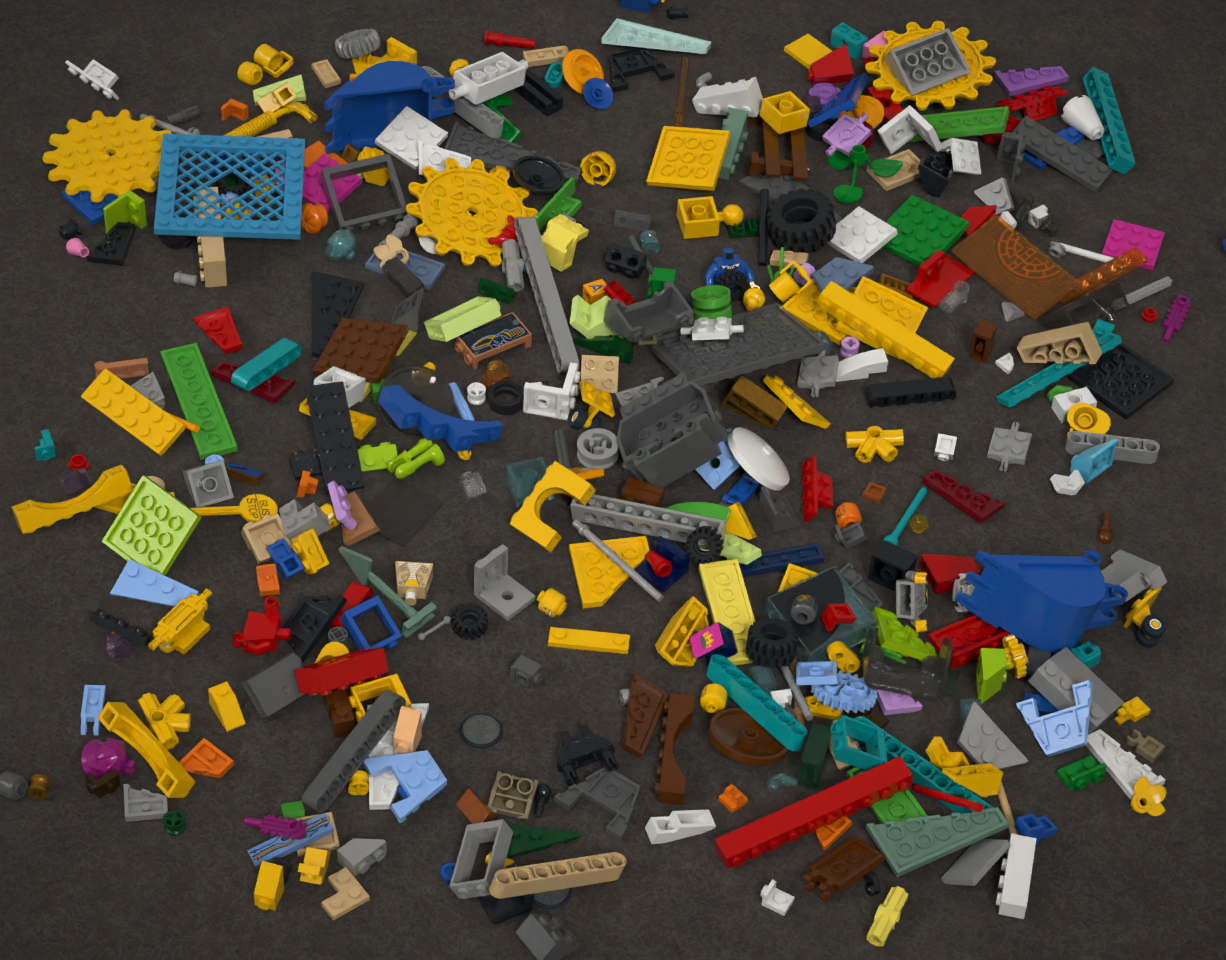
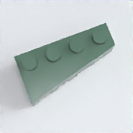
[718,107,749,180]

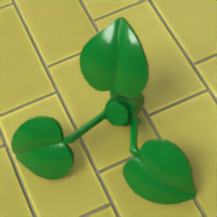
[828,145,903,203]

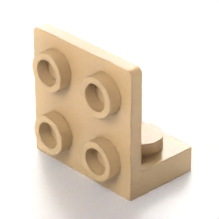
[581,355,619,393]

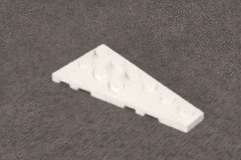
[367,703,429,810]

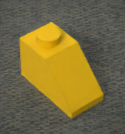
[726,502,757,540]
[208,681,245,732]
[254,861,284,911]

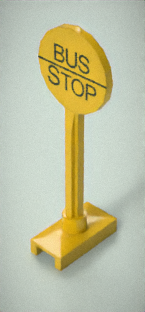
[169,492,278,523]

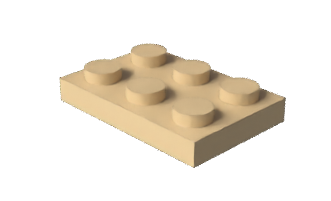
[866,149,920,191]

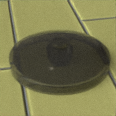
[378,365,454,436]

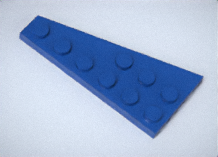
[807,73,869,128]

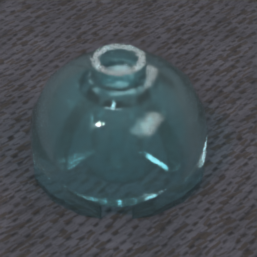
[322,226,357,262]

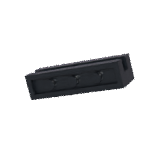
[513,69,563,117]

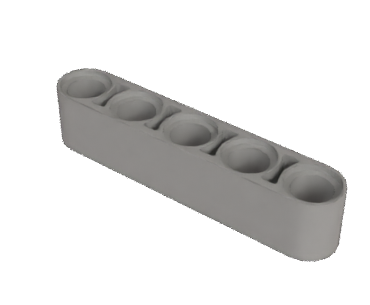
[1065,431,1160,464]

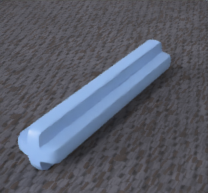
[447,382,474,421]

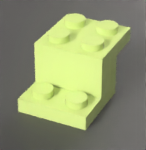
[570,295,624,339]

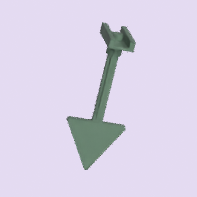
[338,546,437,639]

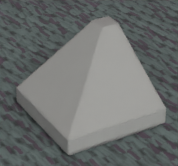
[1002,302,1025,322]

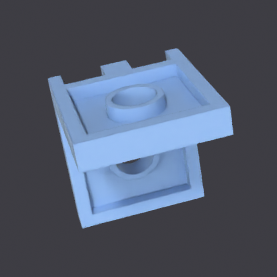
[695,428,741,490]

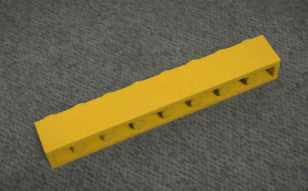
[816,281,955,378]

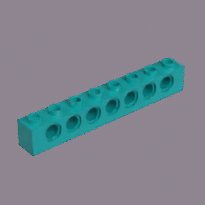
[1083,67,1136,174]

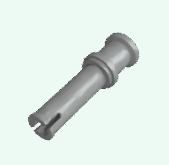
[379,214,418,246]

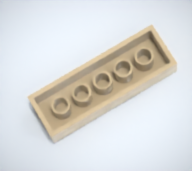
[193,187,227,287]

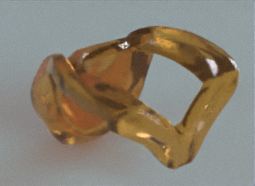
[480,360,510,387]

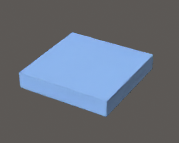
[796,661,837,685]

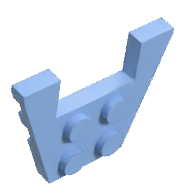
[1016,680,1093,756]
[363,750,447,823]

